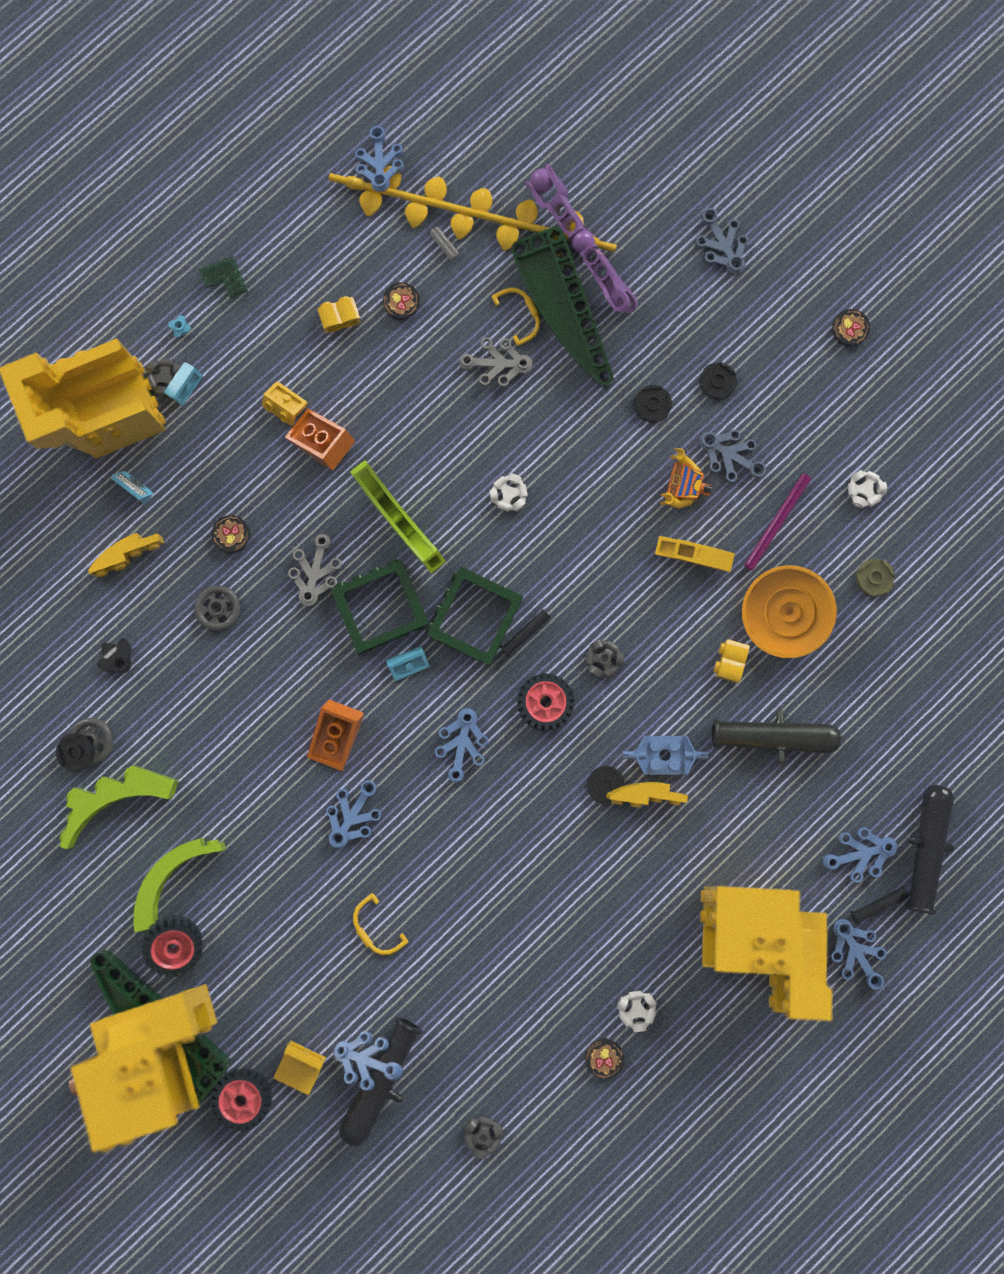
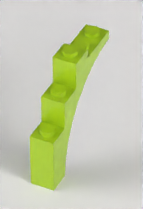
[350,460,446,573]
[59,766,179,849]

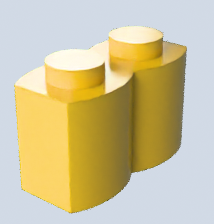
[317,296,361,333]
[713,639,750,684]

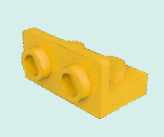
[262,381,307,426]

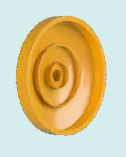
[742,565,837,658]

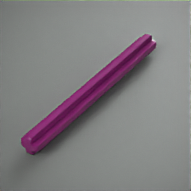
[744,473,811,571]

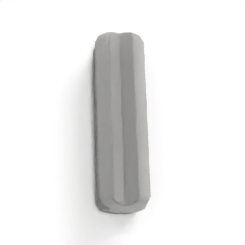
[430,227,458,260]

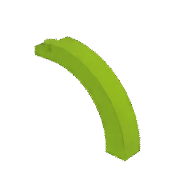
[133,838,226,932]

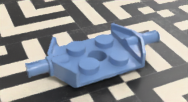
[622,736,709,775]

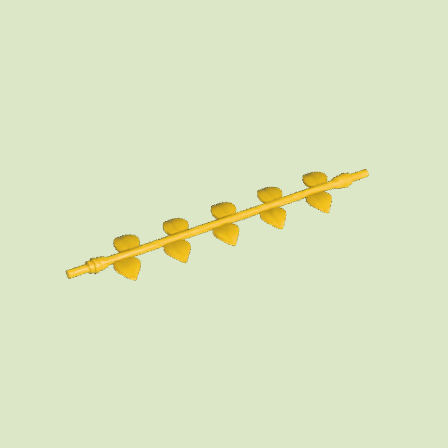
[329,165,617,258]

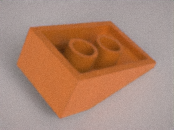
[285,408,356,471]
[307,699,364,771]

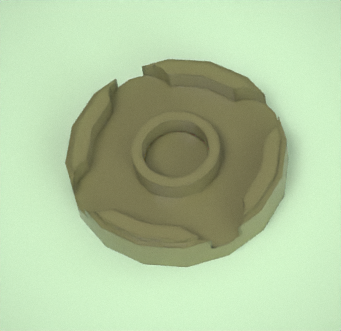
[856,559,895,597]

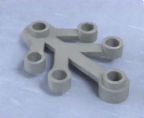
[460,337,533,388]
[288,534,342,606]

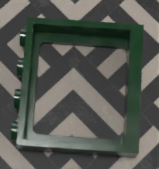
[331,559,429,655]
[426,567,523,667]

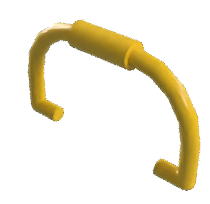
[492,288,540,346]
[353,893,408,955]

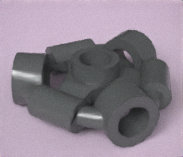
[146,359,181,397]
[586,639,624,678]
[464,1116,504,1159]

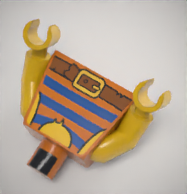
[660,448,712,509]

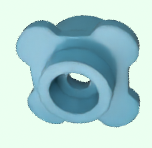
[168,315,191,337]

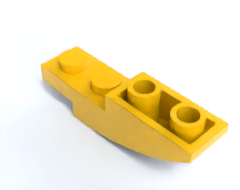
[88,533,164,578]
[655,536,735,572]
[606,782,688,808]

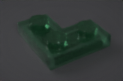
[199,256,248,298]

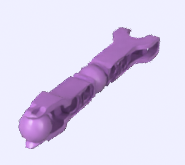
[526,164,638,313]

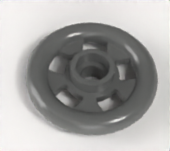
[194,585,240,631]
[70,718,113,764]

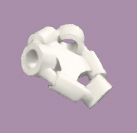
[848,470,887,509]
[489,473,528,512]
[617,991,657,1032]

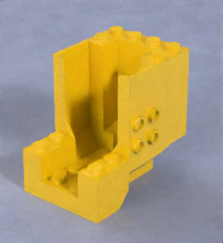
[0,339,166,459]
[700,886,832,1021]
[71,984,217,1153]

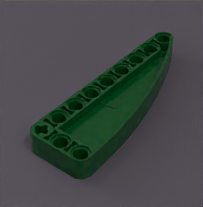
[511,226,614,388]
[90,950,231,1104]

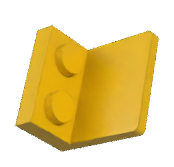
[274,1041,326,1095]

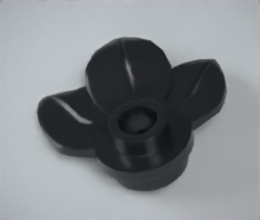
[97,638,132,674]

